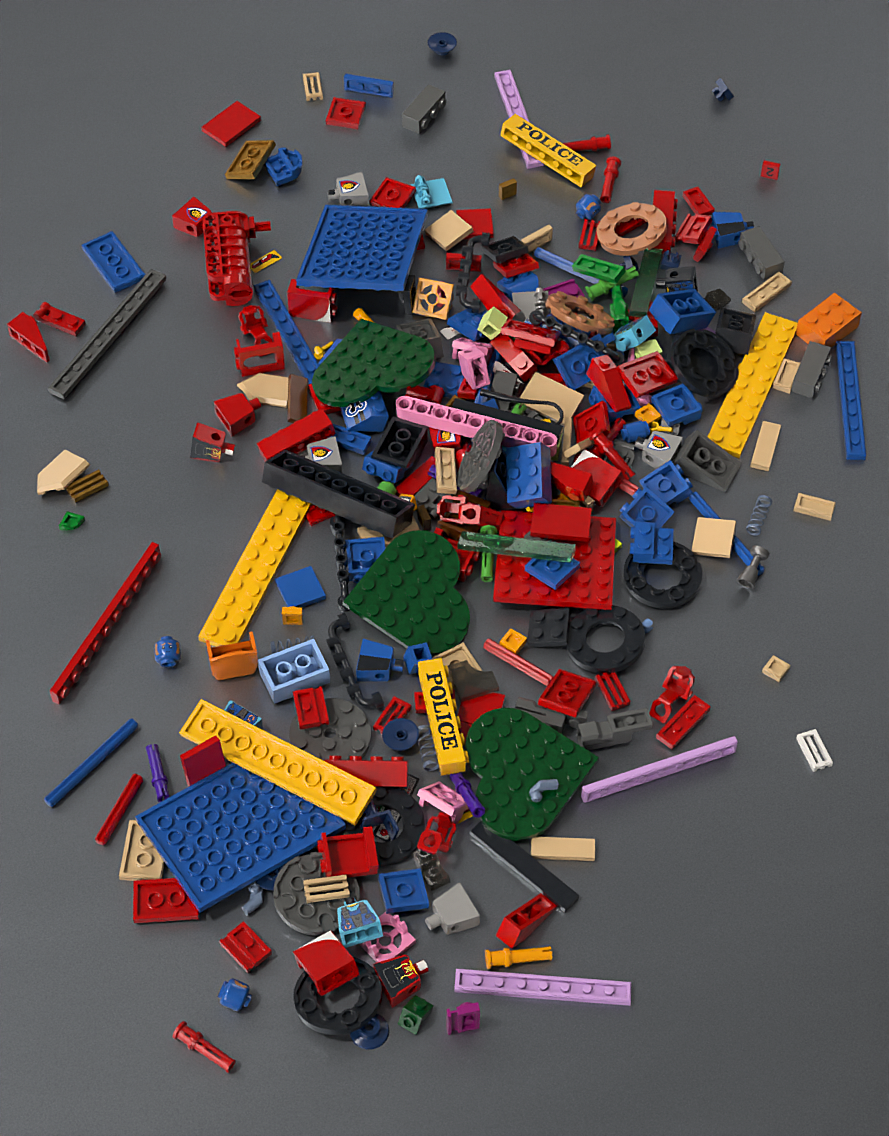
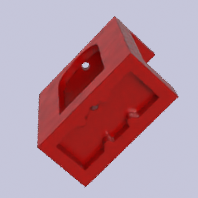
[234,332,285,377]

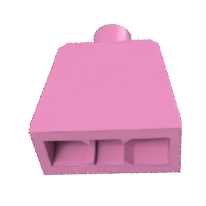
[458,347,490,390]

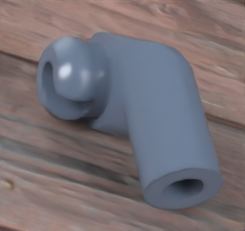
[529,779,558,802]
[241,883,263,915]

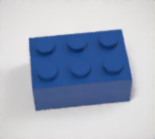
[649,289,716,334]
[506,442,552,509]

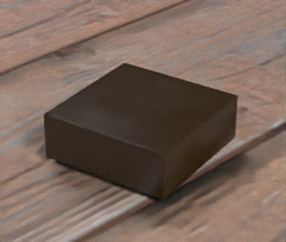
[417,504,431,531]

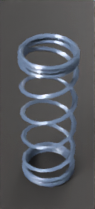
[746,495,773,536]
[270,635,315,654]
[418,725,439,771]

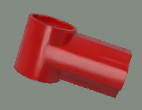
[405,385,445,404]

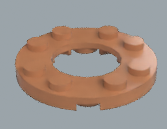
[597,202,667,256]
[545,291,615,335]

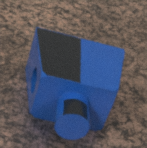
[711,212,754,248]
[356,639,404,682]

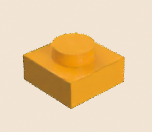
[634,403,661,426]
[282,606,303,625]
[499,628,527,654]

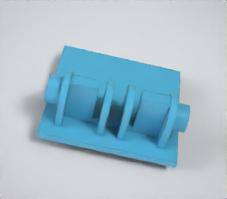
[411,175,452,209]

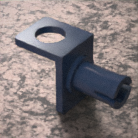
[360,799,399,840]

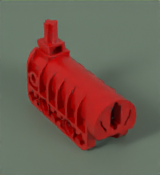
[203,211,271,306]

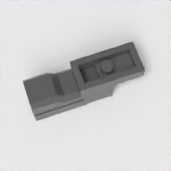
[515,697,588,734]
[577,708,653,750]

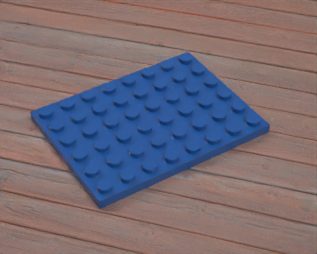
[296,205,428,292]
[135,737,346,913]

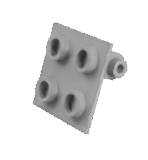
[512,288,550,325]

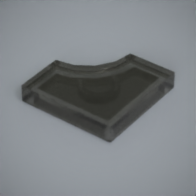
[448,660,499,702]

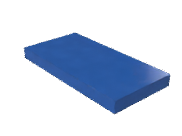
[82,231,145,293]

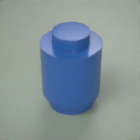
[621,420,650,443]

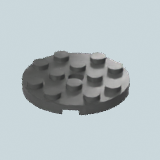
[457,420,505,493]
[289,698,371,761]
[273,852,360,936]

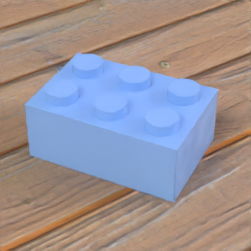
[258,639,330,704]

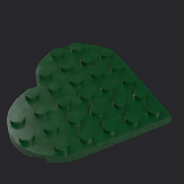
[312,319,436,407]
[343,530,470,655]
[465,708,599,841]

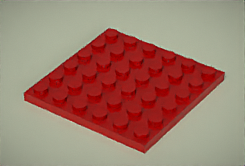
[493,510,616,610]

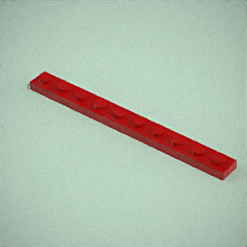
[50,542,161,704]

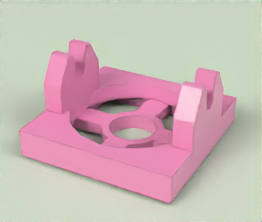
[452,337,494,366]
[417,782,469,824]
[359,912,416,963]

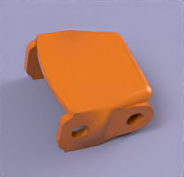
[206,631,258,680]

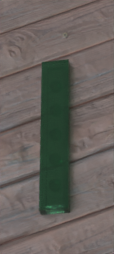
[629,248,662,317]
[457,531,576,563]

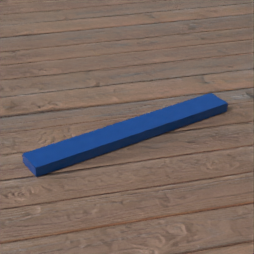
[254,280,319,385]
[835,341,866,460]

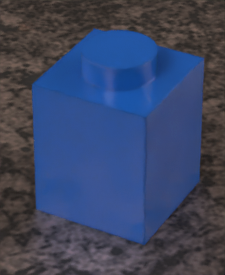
[403,643,432,675]

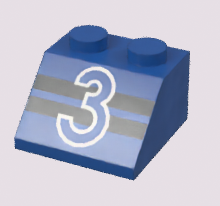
[340,391,389,432]

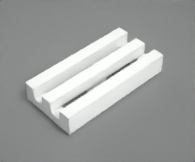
[796,729,833,772]

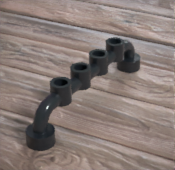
[456,232,490,313]
[529,310,624,367]
[330,515,350,612]
[326,612,385,709]

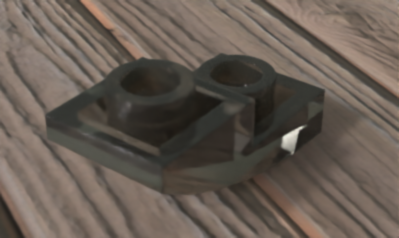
[704,289,731,311]
[411,845,450,891]

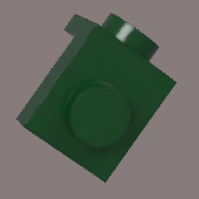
[398,995,434,1034]

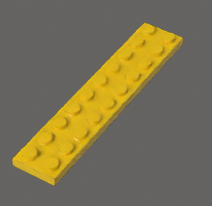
[708,312,798,459]
[198,489,313,647]
[179,699,377,826]

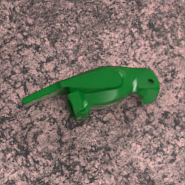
[610,285,629,333]

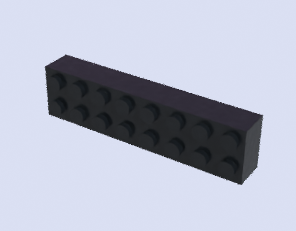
[262,449,415,538]

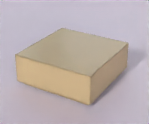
[762,655,790,682]

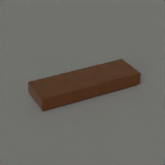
[287,374,308,423]

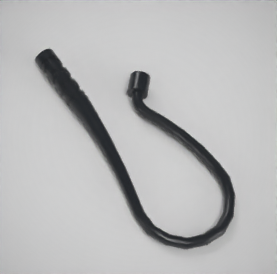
[480,388,564,425]

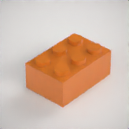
[795,293,862,348]

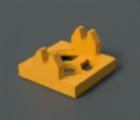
[412,277,454,320]

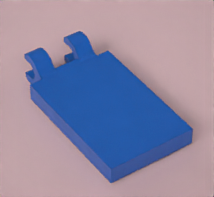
[553,332,624,390]

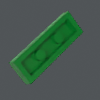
[572,254,626,284]

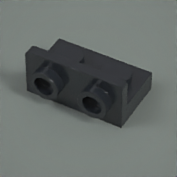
[398,275,416,315]

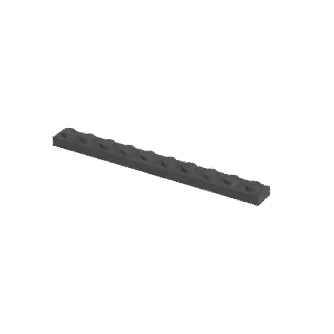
[48,269,167,399]

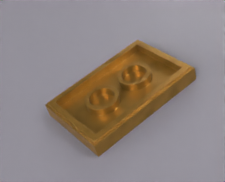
[225,140,276,179]

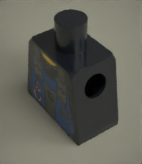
[656,266,698,293]

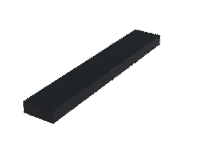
[452,398,563,445]
[470,821,579,913]

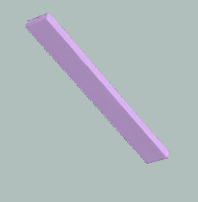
[494,70,544,169]
[581,736,738,803]
[454,969,631,1006]

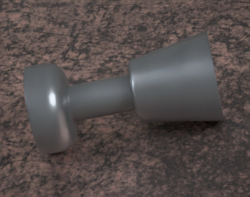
[737,545,770,589]

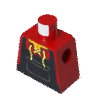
[190,422,235,462]
[373,955,429,1008]

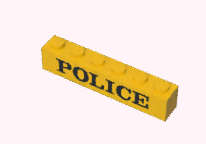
[500,114,596,188]
[418,658,469,776]

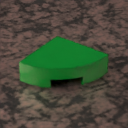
[59,511,85,531]

